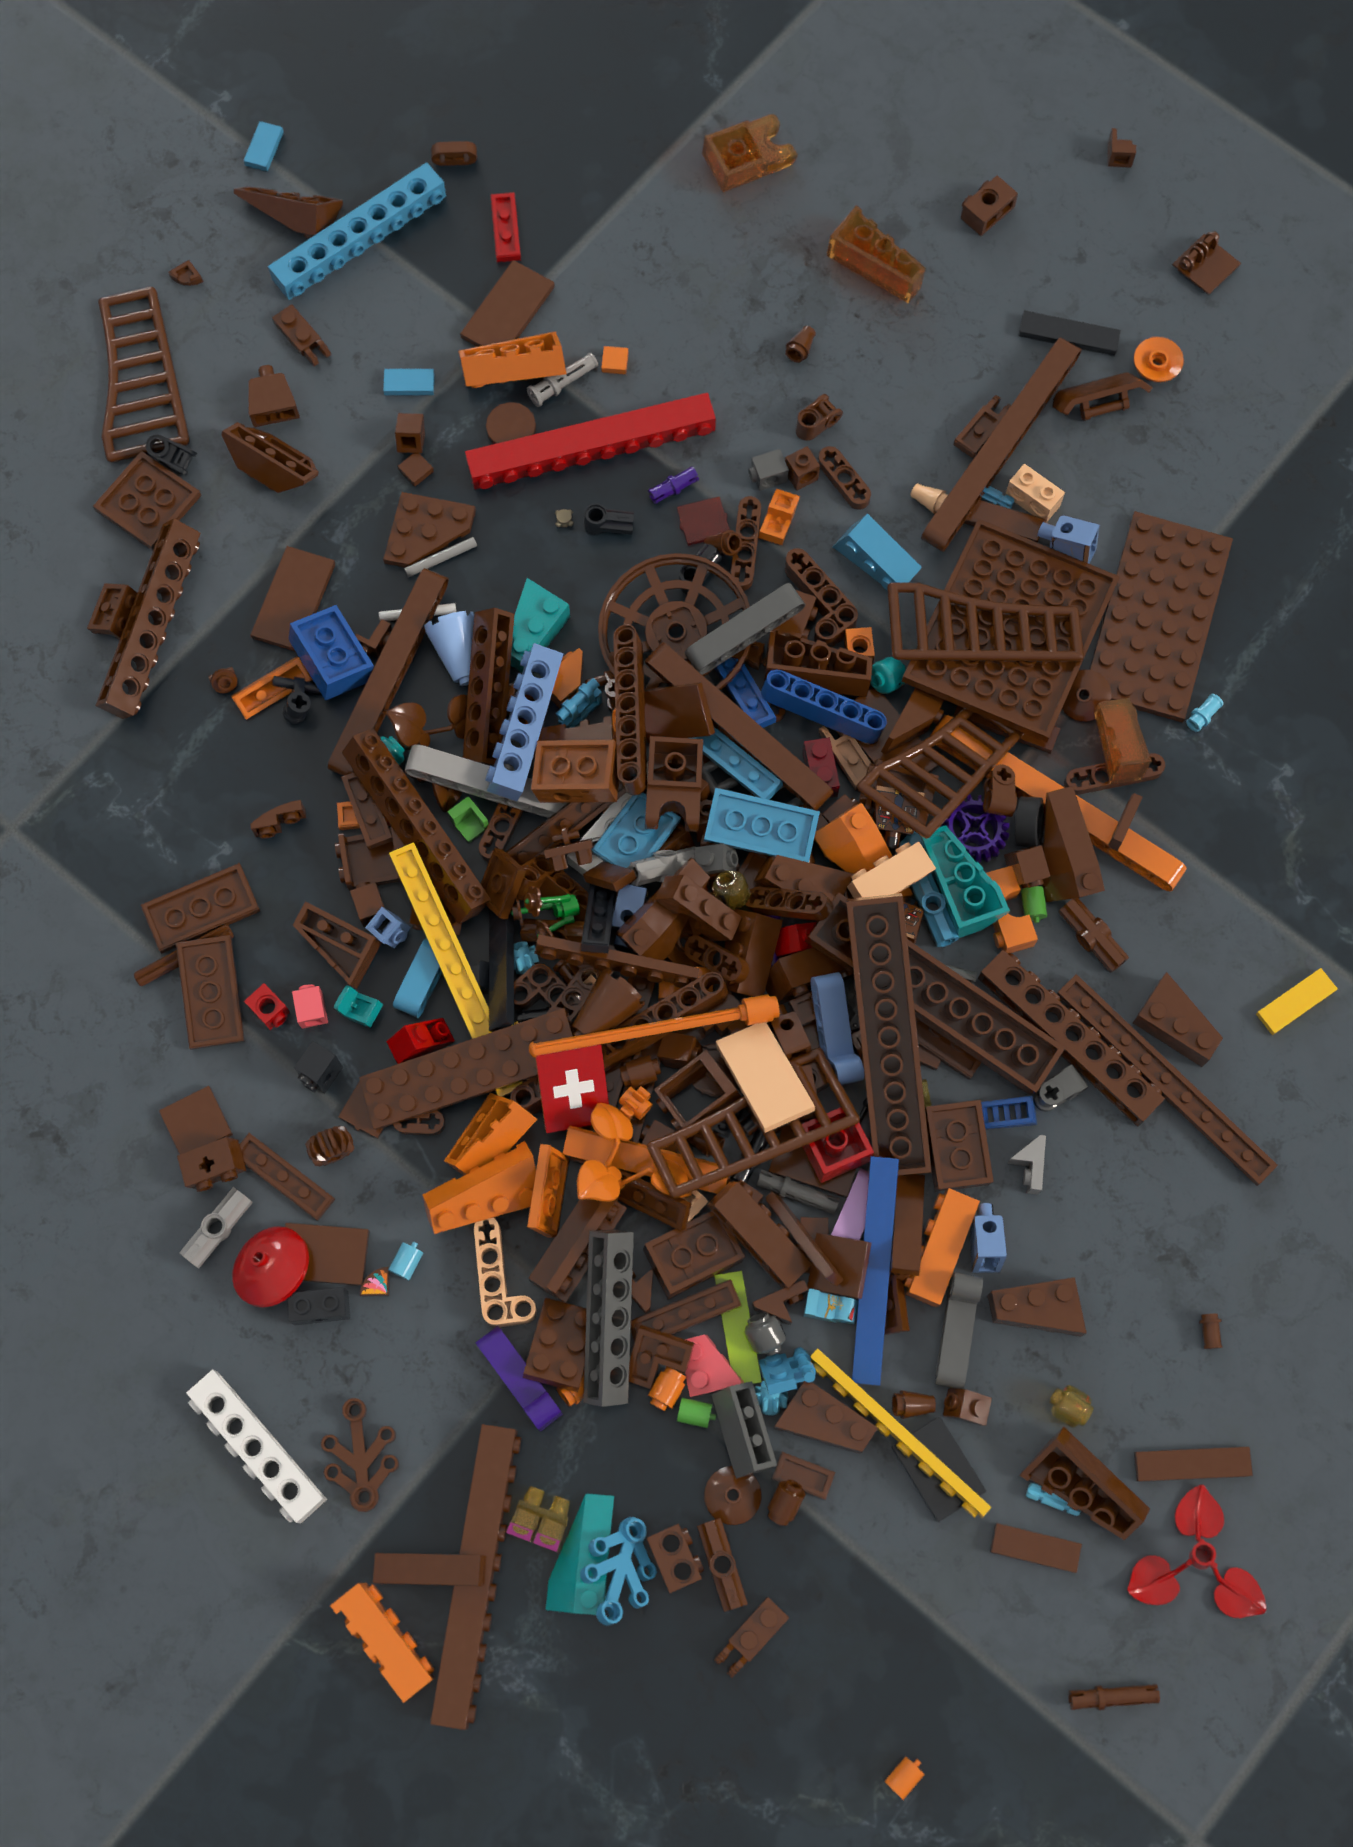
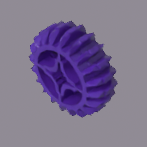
[940,794,1010,864]

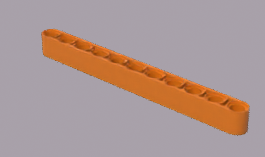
[930,715,1187,891]

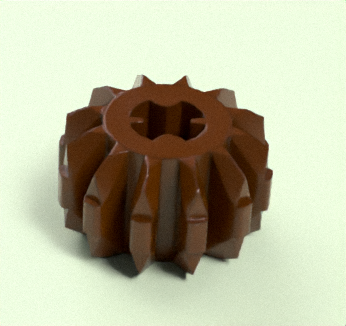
[305,1126,355,1167]

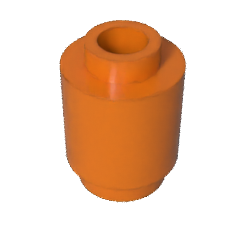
[648,1366,686,1411]

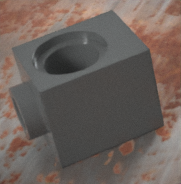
[748,449,789,491]

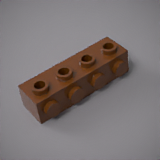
[707,1182,812,1288]

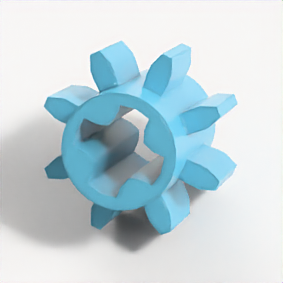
[514,942,539,975]
[754,1381,788,1415]

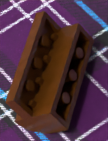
[528,1198,627,1303]

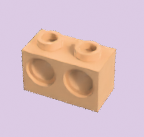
[1005,464,1065,523]

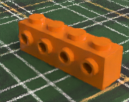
[904,1188,980,1307]

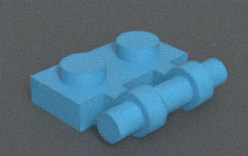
[556,678,603,728]
[758,1347,816,1396]

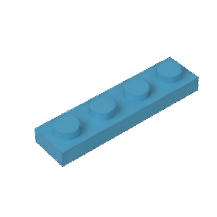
[691,726,783,800]

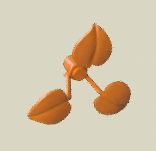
[577,1103,692,1202]

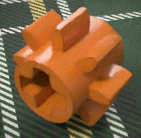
[618,1086,653,1120]

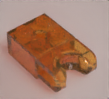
[702,114,798,192]

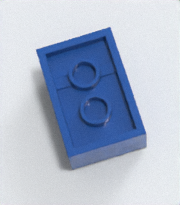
[289,605,374,701]

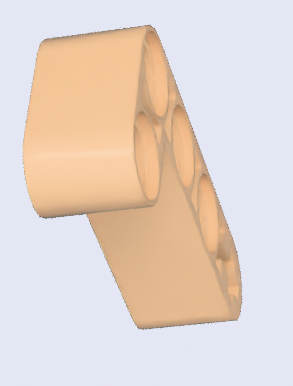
[474,1218,537,1327]

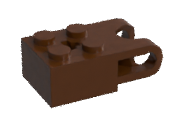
[645,736,703,832]

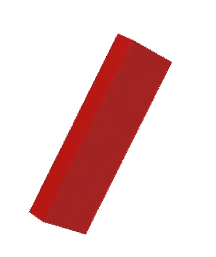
[491,192,521,262]

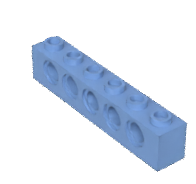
[485,643,563,801]

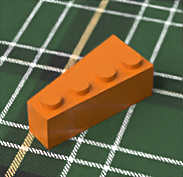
[459,331,566,388]
[423,1141,536,1234]
[330,1583,435,1703]

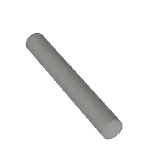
[404,537,477,577]

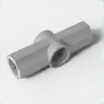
[627,846,695,886]
[179,1187,253,1268]

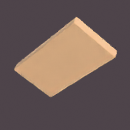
[716,1022,815,1133]

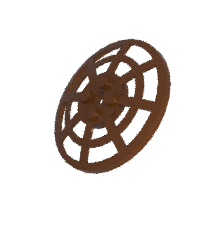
[598,553,751,690]

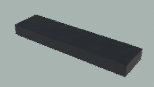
[1018,310,1121,356]
[581,884,616,953]

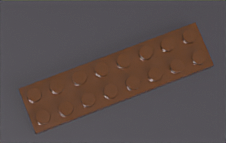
[359,1008,573,1130]

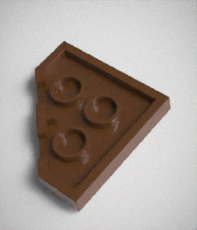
[383,492,476,568]

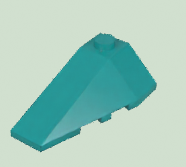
[921,825,1010,938]
[546,1494,614,1615]

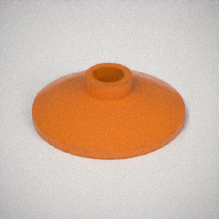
[1134,337,1184,382]

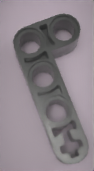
[935,1272,983,1389]

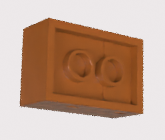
[531,740,619,803]

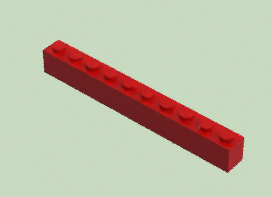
[465,392,716,489]

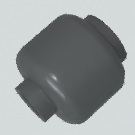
[745,1312,786,1356]

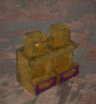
[506,1486,570,1553]

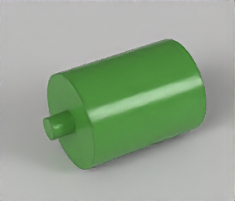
[1021,886,1047,923]
[677,1398,716,1428]

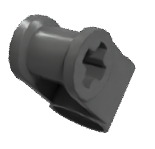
[1034,1064,1088,1111]

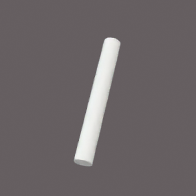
[379,603,457,621]

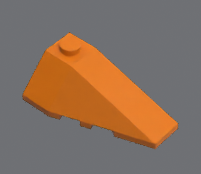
[814,803,913,898]

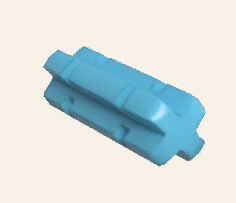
[1026,1483,1081,1516]

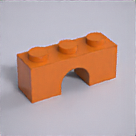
[986,866,1038,954]

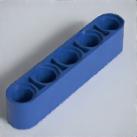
[761,669,887,744]

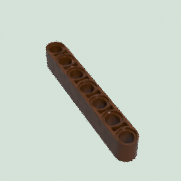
[613,624,647,795]

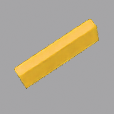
[1256,968,1338,1036]

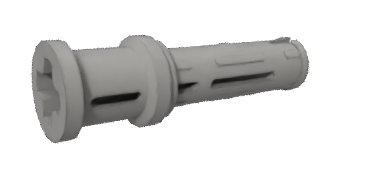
[527,353,598,407]

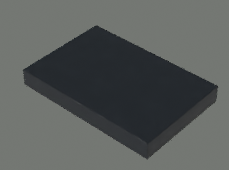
[892,1417,987,1522]

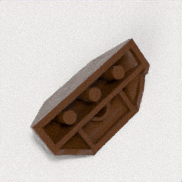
[221,422,319,493]

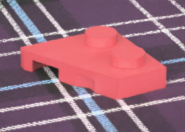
[685,1335,744,1397]

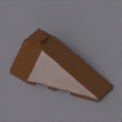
[615,858,710,960]

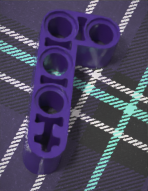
[475,1326,563,1432]

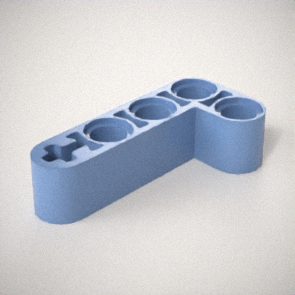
[811,972,865,1085]

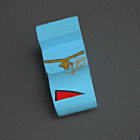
[803,1288,858,1324]

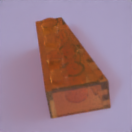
[827,205,926,303]

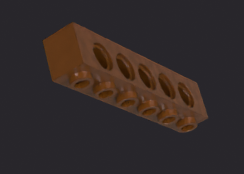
[463,608,514,766]

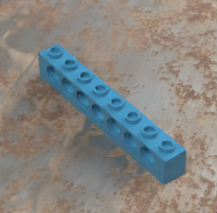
[268,162,446,300]

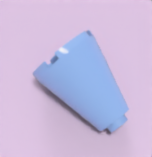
[424,611,474,686]

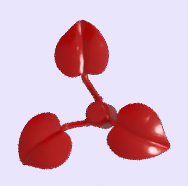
[1127,1484,1266,1618]

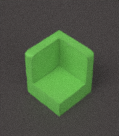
[447,796,489,843]

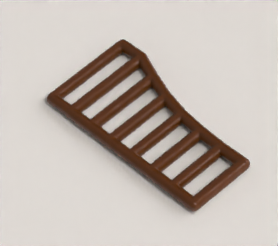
[98,287,190,462]
[887,582,1084,661]
[857,708,1025,839]
[647,1048,860,1198]

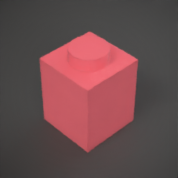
[292,984,328,1029]

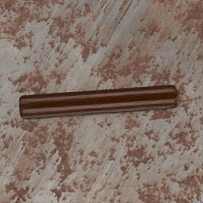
[134,924,234,986]

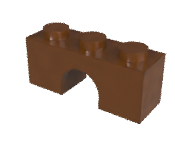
[654,875,742,941]

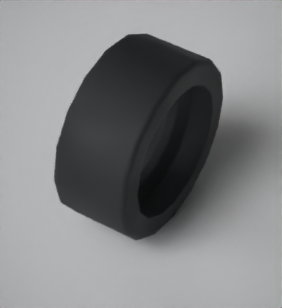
[1015,796,1044,847]

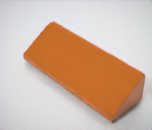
[231,657,312,720]

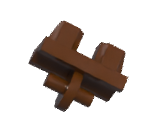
[544,825,594,871]

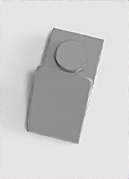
[1008,1135,1046,1195]

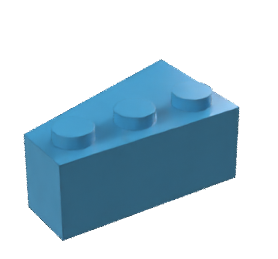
[832,513,922,591]

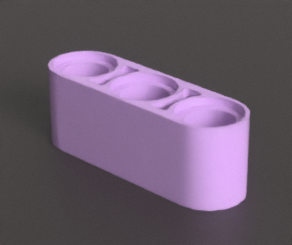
[831,1168,869,1240]

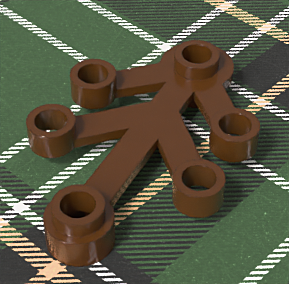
[321,1398,399,1512]

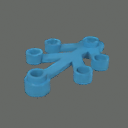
[580,1517,657,1626]

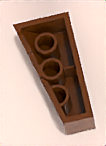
[1019,1427,1150,1540]

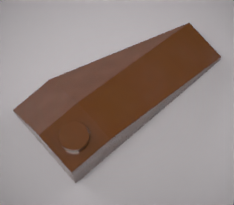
[234,186,343,238]
[1041,786,1105,902]

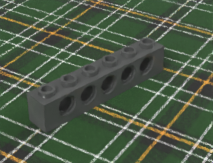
[583,1230,634,1407]

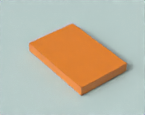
[527,1144,569,1238]

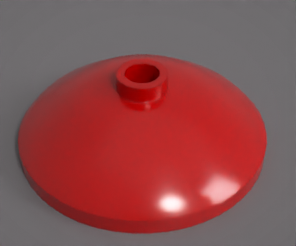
[232,1226,309,1307]

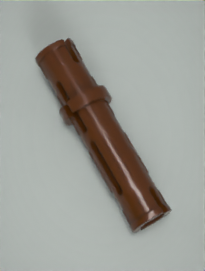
[1068,1684,1160,1711]

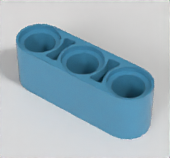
[393,938,442,1018]

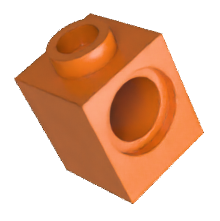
[844,627,875,665]

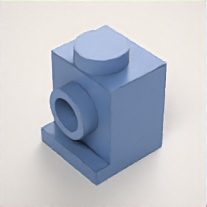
[365,907,411,948]

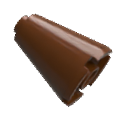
[571,968,646,1036]

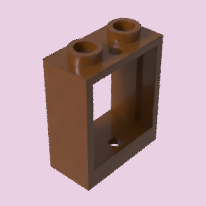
[654,1050,742,1138]

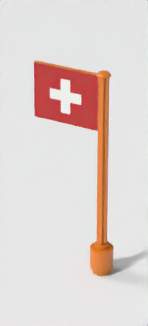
[529,994,780,1133]

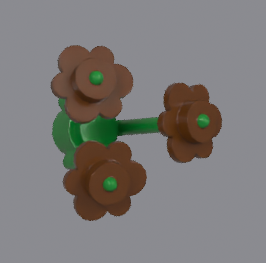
[510,886,579,938]

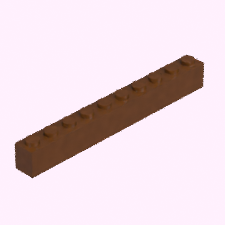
[430,1424,521,1730]

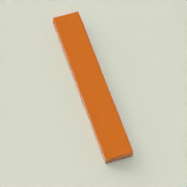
[563,1126,728,1194]

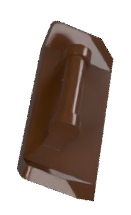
[1053,372,1153,421]

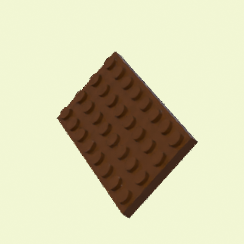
[1083,511,1233,723]

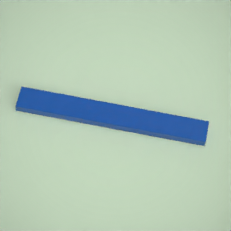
[852,1156,899,1386]

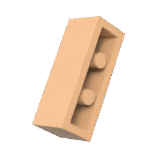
[847,842,936,898]

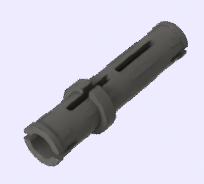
[756,1169,840,1215]

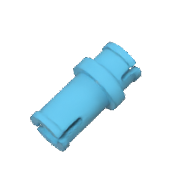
[1186,694,1223,732]

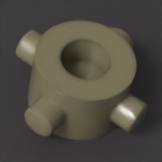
[555,509,574,527]

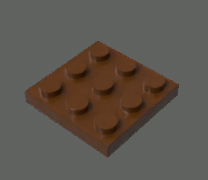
[93,451,202,551]

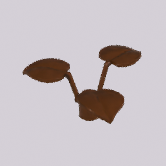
[386,695,468,812]

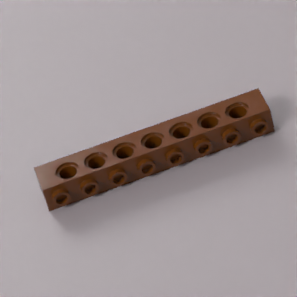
[95,518,201,719]
[342,728,491,924]
[978,950,1165,1127]

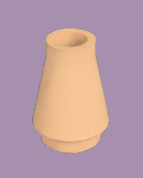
[911,483,948,514]

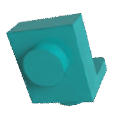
[334,985,383,1028]

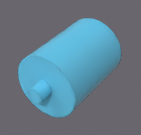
[388,1242,423,1281]

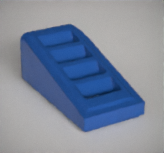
[981,1096,1037,1130]

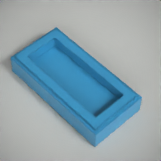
[244,121,284,172]
[384,369,435,395]

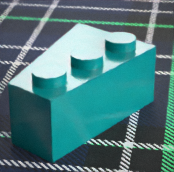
[510,578,570,673]

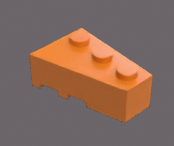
[444,1093,537,1176]

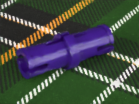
[648,466,699,504]

